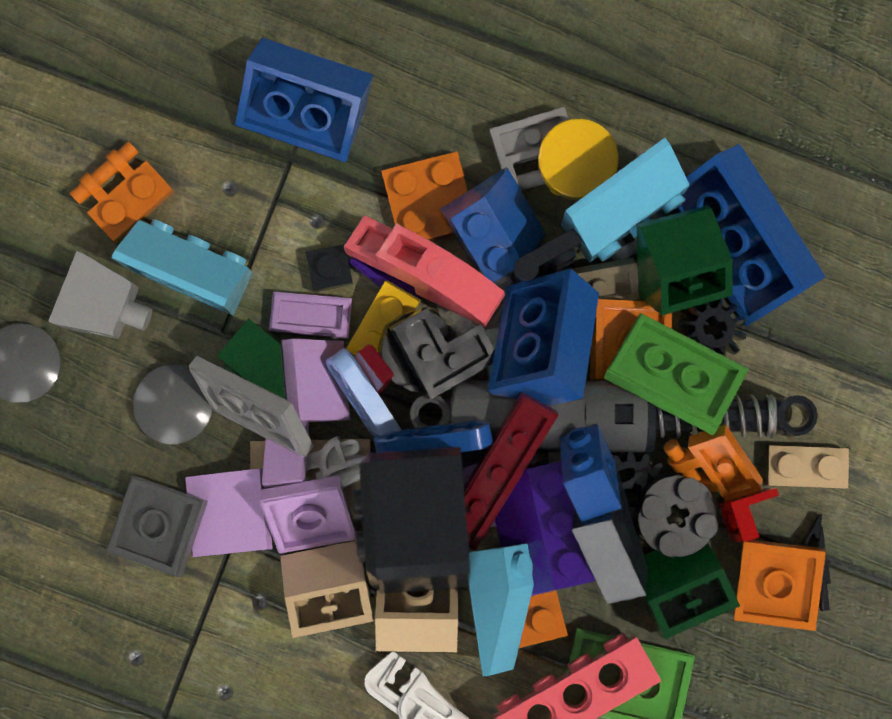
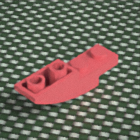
[344,215,505,327]

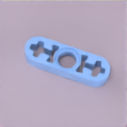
[326,348,401,439]

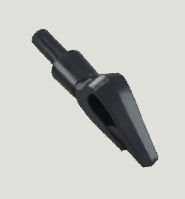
[800,514,831,611]

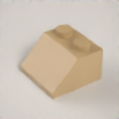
[375,588,458,652]

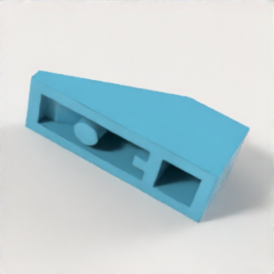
[469,544,534,676]

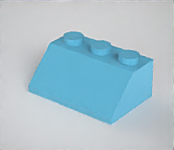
[561,138,689,263]
[111,219,253,316]

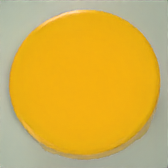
[538,119,619,200]

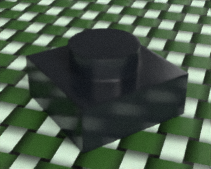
[306,244,353,292]

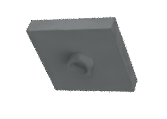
[106,475,208,577]

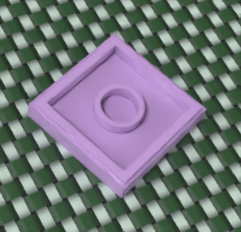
[282,339,350,422]
[185,468,273,557]
[259,475,356,554]

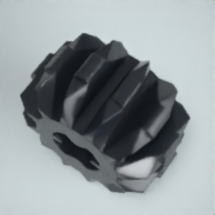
[678,298,746,357]

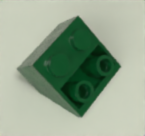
[636,205,732,316]
[217,318,287,400]
[641,543,740,640]

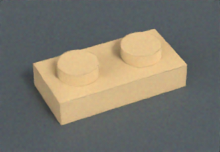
[765,445,849,489]

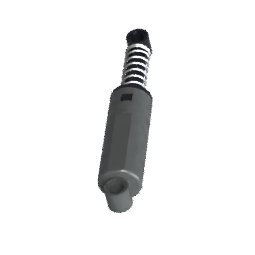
[410,379,818,452]

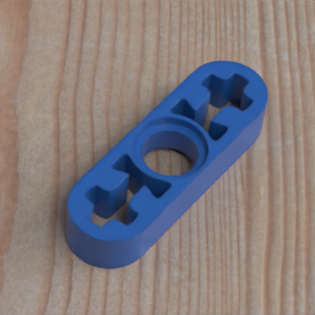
[374,420,493,453]

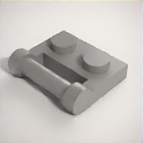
[489,107,569,191]

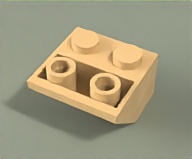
[280,540,375,638]

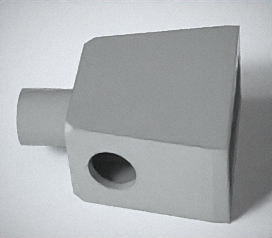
[48,251,153,339]

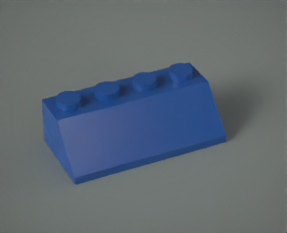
[673,144,826,327]

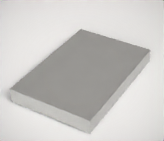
[188,356,314,457]

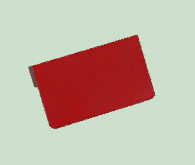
[718,487,779,542]

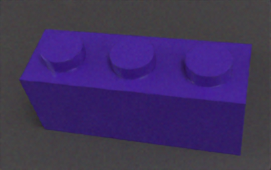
[495,461,595,596]

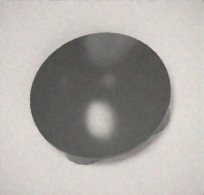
[0,324,62,403]
[133,365,213,444]

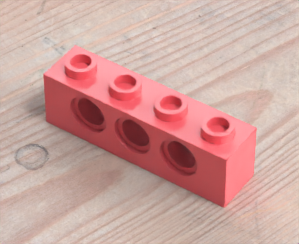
[493,633,661,719]

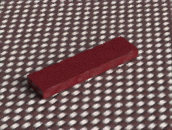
[464,392,559,551]

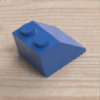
[439,167,546,283]

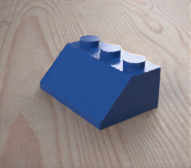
[235,37,374,162]
[488,269,599,406]

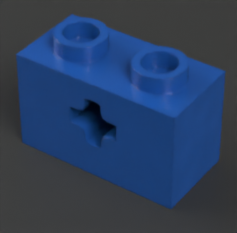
[559,424,621,522]

